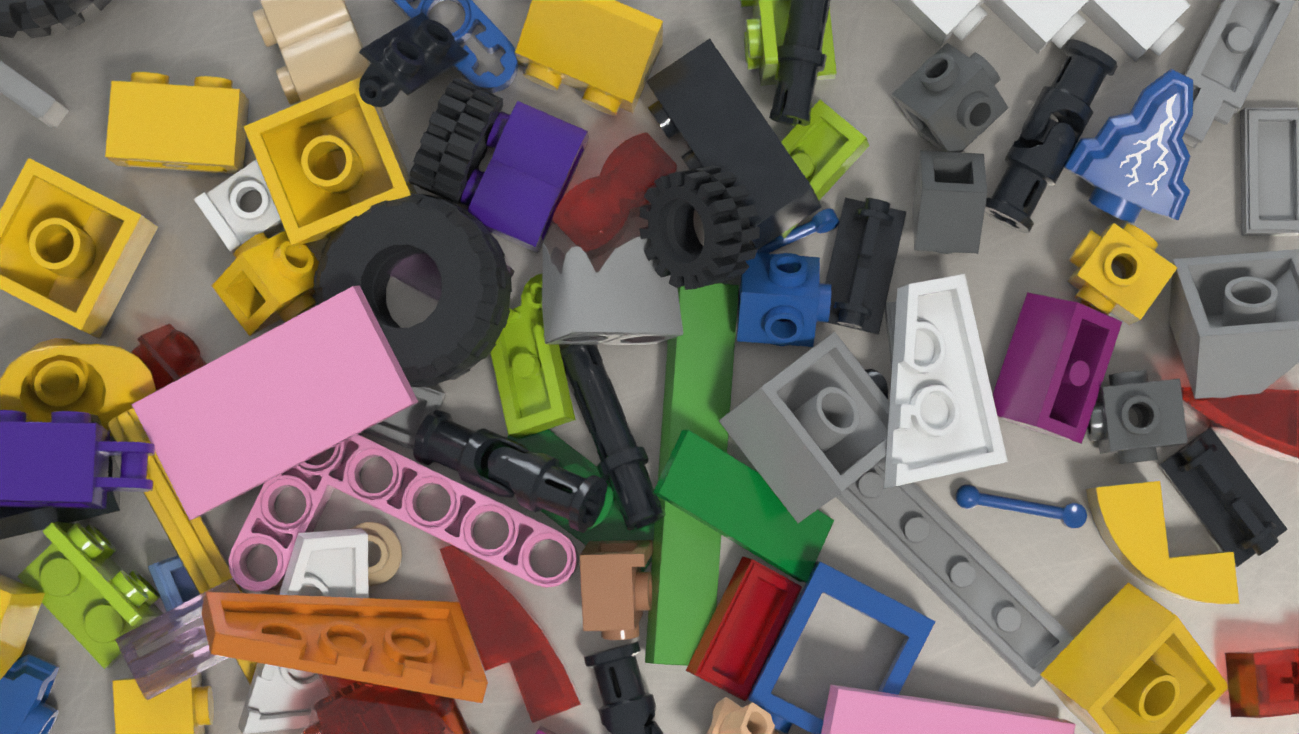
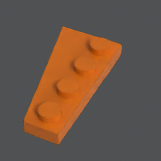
[201,592,488,703]

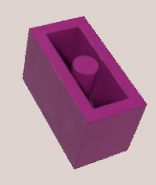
[993,292,1122,444]

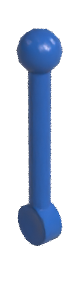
[754,209,839,253]
[955,484,1087,528]

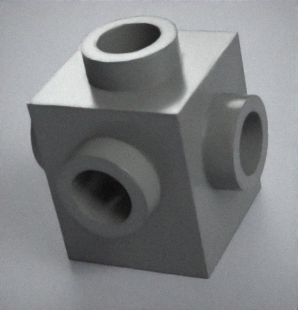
[892,43,1009,152]
[1087,370,1188,464]

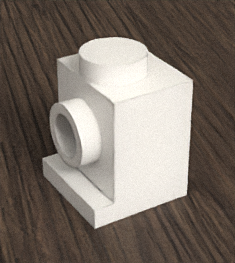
[194,159,284,253]

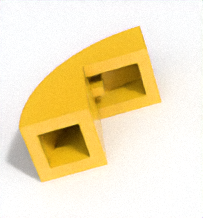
[1086,481,1240,604]

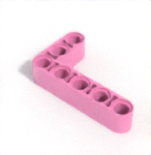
[228,434,578,592]

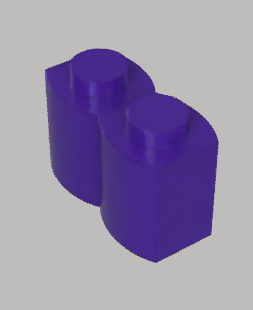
[461,101,589,253]

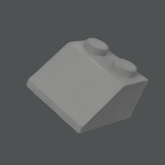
[1169,249,1299,399]
[719,331,890,523]

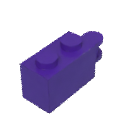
[0,410,155,509]

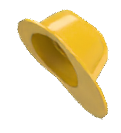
[0,338,156,436]

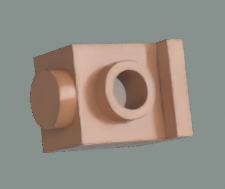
[579,540,653,640]

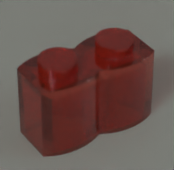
[552,132,678,260]

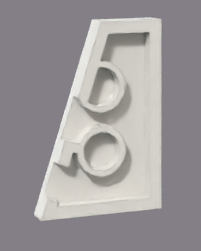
[884,274,1008,489]
[238,528,370,734]

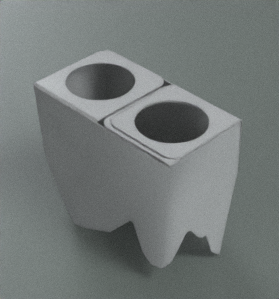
[542,237,683,345]

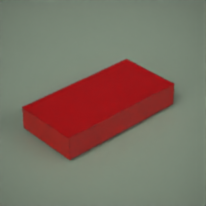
[686,556,802,702]

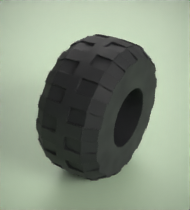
[313,193,512,387]

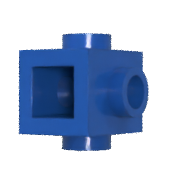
[737,253,831,347]

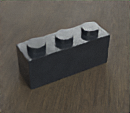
[646,38,822,249]

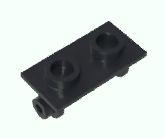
[359,12,469,107]
[825,197,907,335]
[1159,427,1288,567]

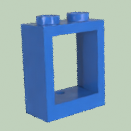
[747,561,936,734]

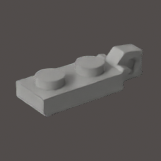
[1182,0,1296,148]

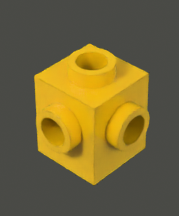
[1067,223,1178,325]
[211,231,319,336]

